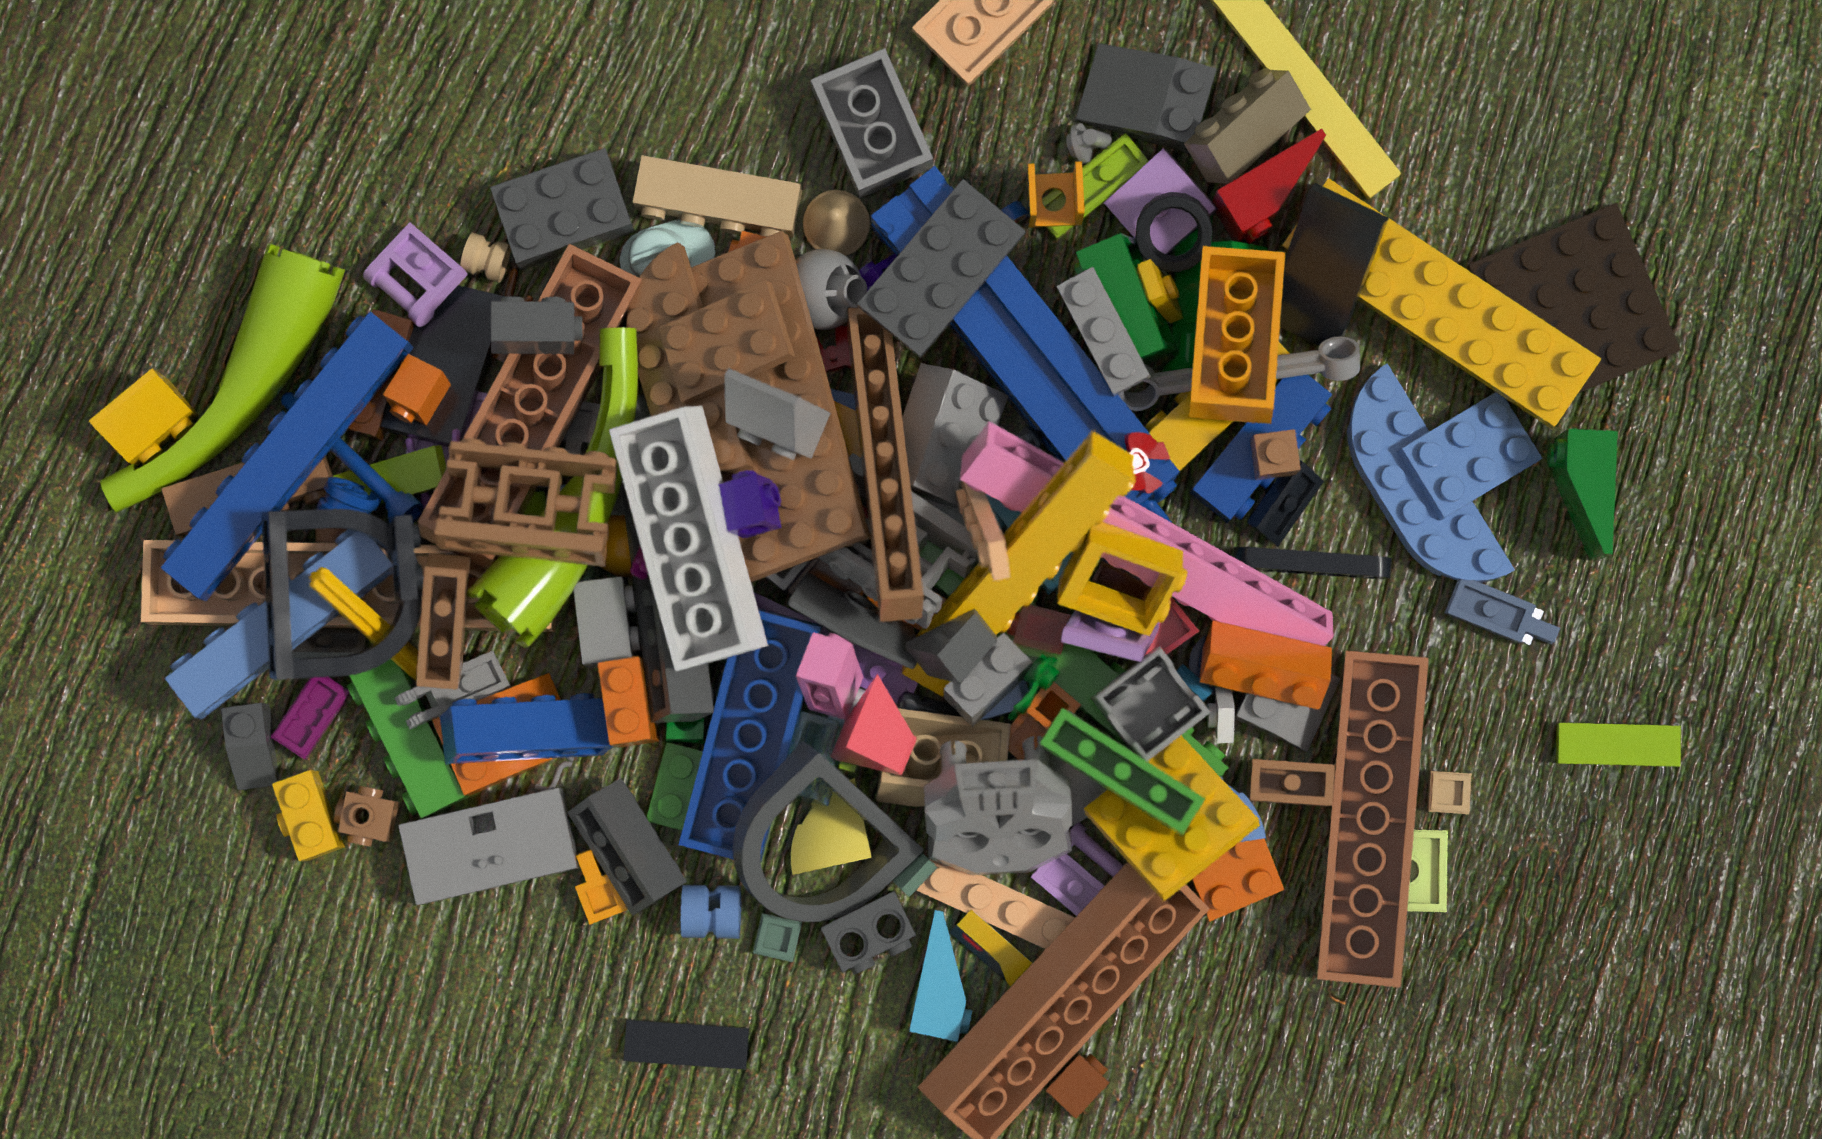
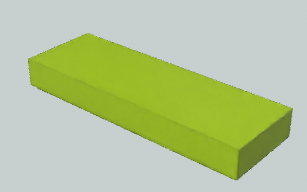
[1042,133,1149,240]
[333,445,447,506]
[1556,723,1681,767]

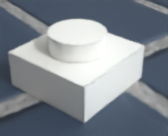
[1207,687,1235,743]

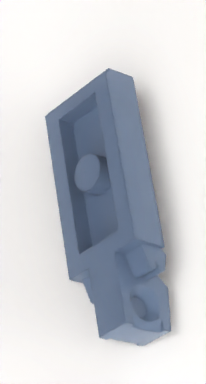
[1444,579,1560,646]

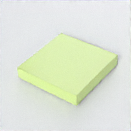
[1408,830,1448,912]

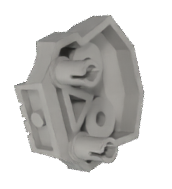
[924,736,1072,875]

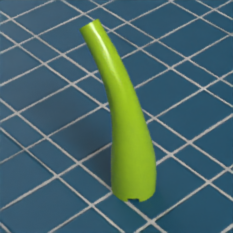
[100,243,345,512]
[466,328,638,648]

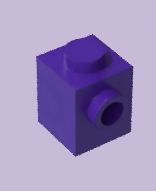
[718,470,782,539]

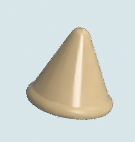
[803,190,870,256]

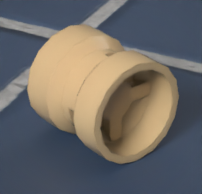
[460,233,511,283]

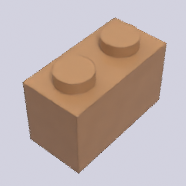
[1246,759,1335,807]

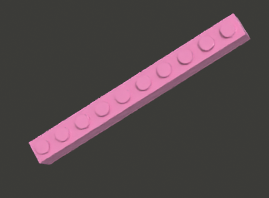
[960,421,1333,646]

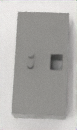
[398,788,580,905]

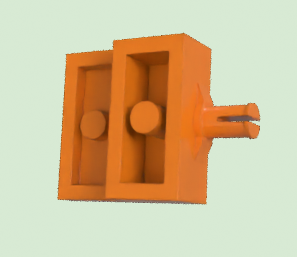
[1192,839,1284,922]

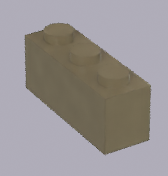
[1184,69,1311,184]

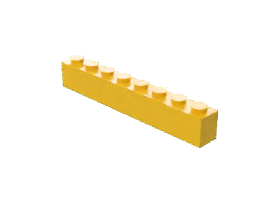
[902,431,1135,696]

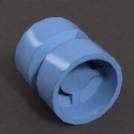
[681,885,741,939]

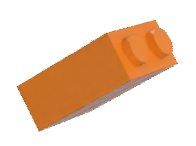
[598,657,660,748]

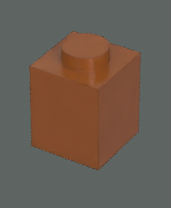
[1045,1053,1109,1119]

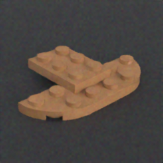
[626,242,795,474]

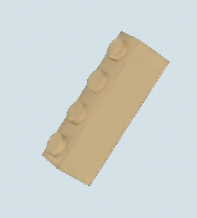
[633,155,802,238]

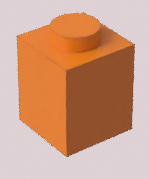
[383,354,451,426]

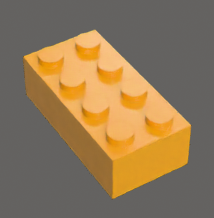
[1189,246,1285,424]

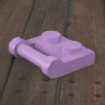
[363,222,468,327]
[1031,822,1124,916]

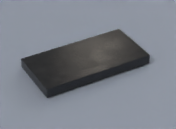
[1280,183,1389,346]
[380,285,505,447]

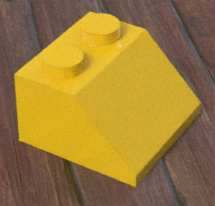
[89,368,199,466]

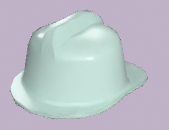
[620,220,715,278]

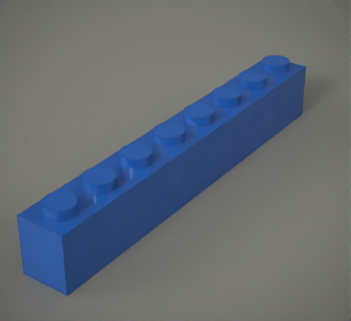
[160,311,414,602]

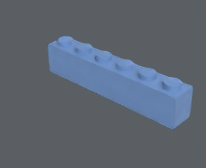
[165,529,393,719]

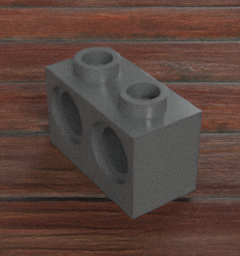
[821,891,916,975]

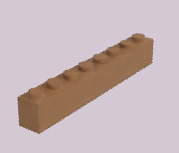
[847,307,924,622]

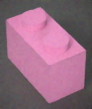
[796,632,863,720]

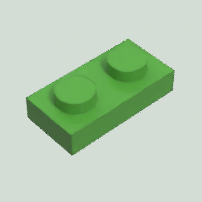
[647,742,703,830]

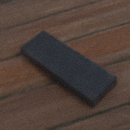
[623,1019,750,1070]

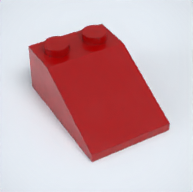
[1212,129,1326,244]

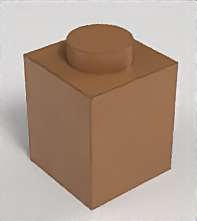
[1250,429,1301,480]

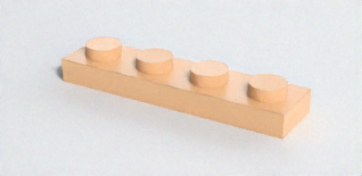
[955,480,1010,581]
[916,859,1075,949]

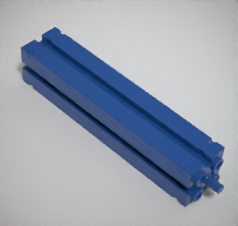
[871,166,1180,523]

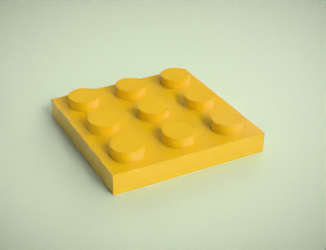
[1084,735,1260,901]

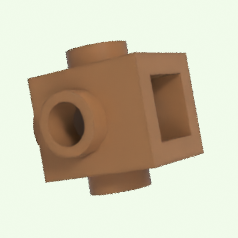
[334,786,400,847]

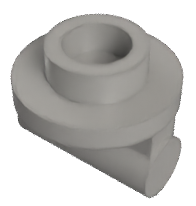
[1067,123,1112,164]

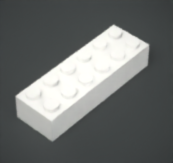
[609,406,768,671]

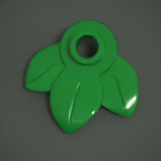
[1007,653,1060,720]

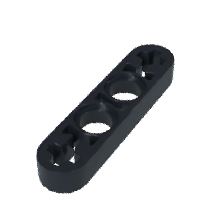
[1233,547,1392,579]

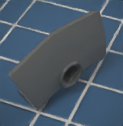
[788,572,917,669]

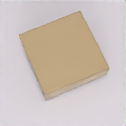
[1427,771,1472,814]

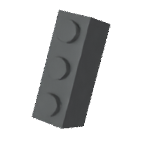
[567,778,687,916]

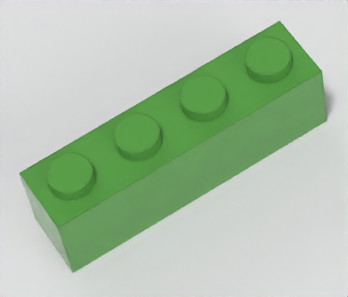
[347,659,470,819]
[1040,708,1205,837]

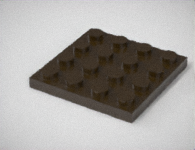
[1467,203,1681,394]

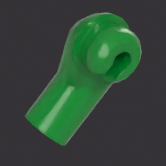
[1162,333,1196,372]

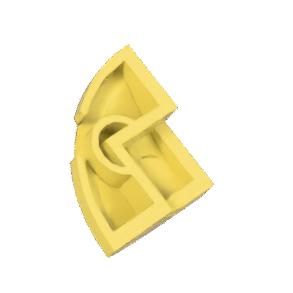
[791,778,872,875]

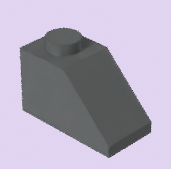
[221,703,279,790]

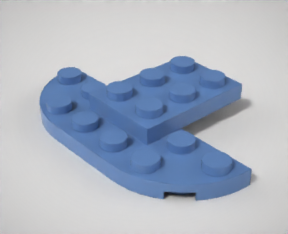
[1347,364,1543,583]

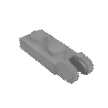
[394,651,511,729]

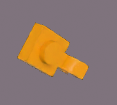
[575,849,628,925]

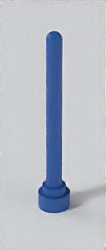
[281,392,424,523]

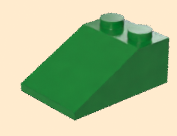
[1547,428,1618,561]

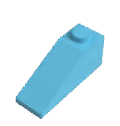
[909,910,972,1042]

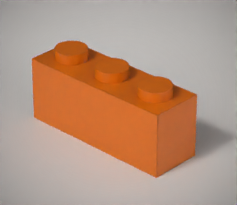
[1200,620,1332,710]

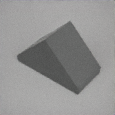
[905,609,997,684]

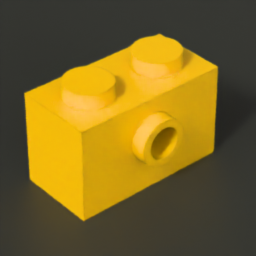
[272,770,345,861]

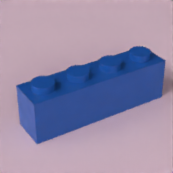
[1190,375,1333,523]
[440,693,613,764]

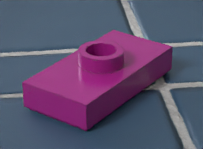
[271,677,350,760]

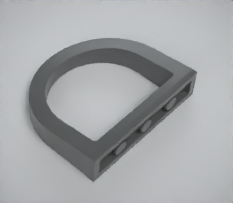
[733,741,924,922]

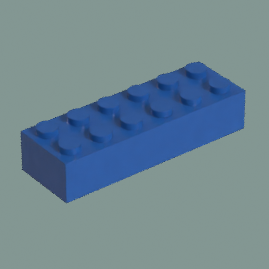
[679,608,823,861]

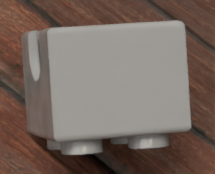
[1091,646,1211,761]

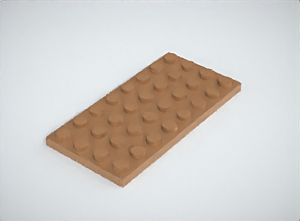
[691,231,871,582]

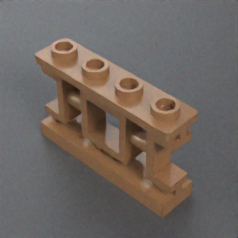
[435,438,618,566]

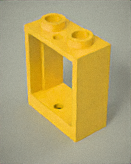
[1058,522,1187,636]

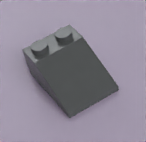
[1076,43,1217,154]

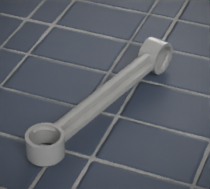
[1118,336,1360,411]

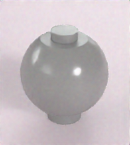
[795,249,867,330]

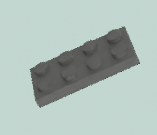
[857,179,1026,358]

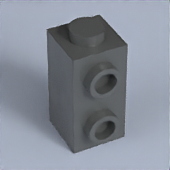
[491,296,583,354]

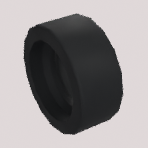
[1135,192,1212,272]

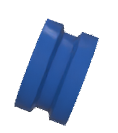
[316,477,381,515]

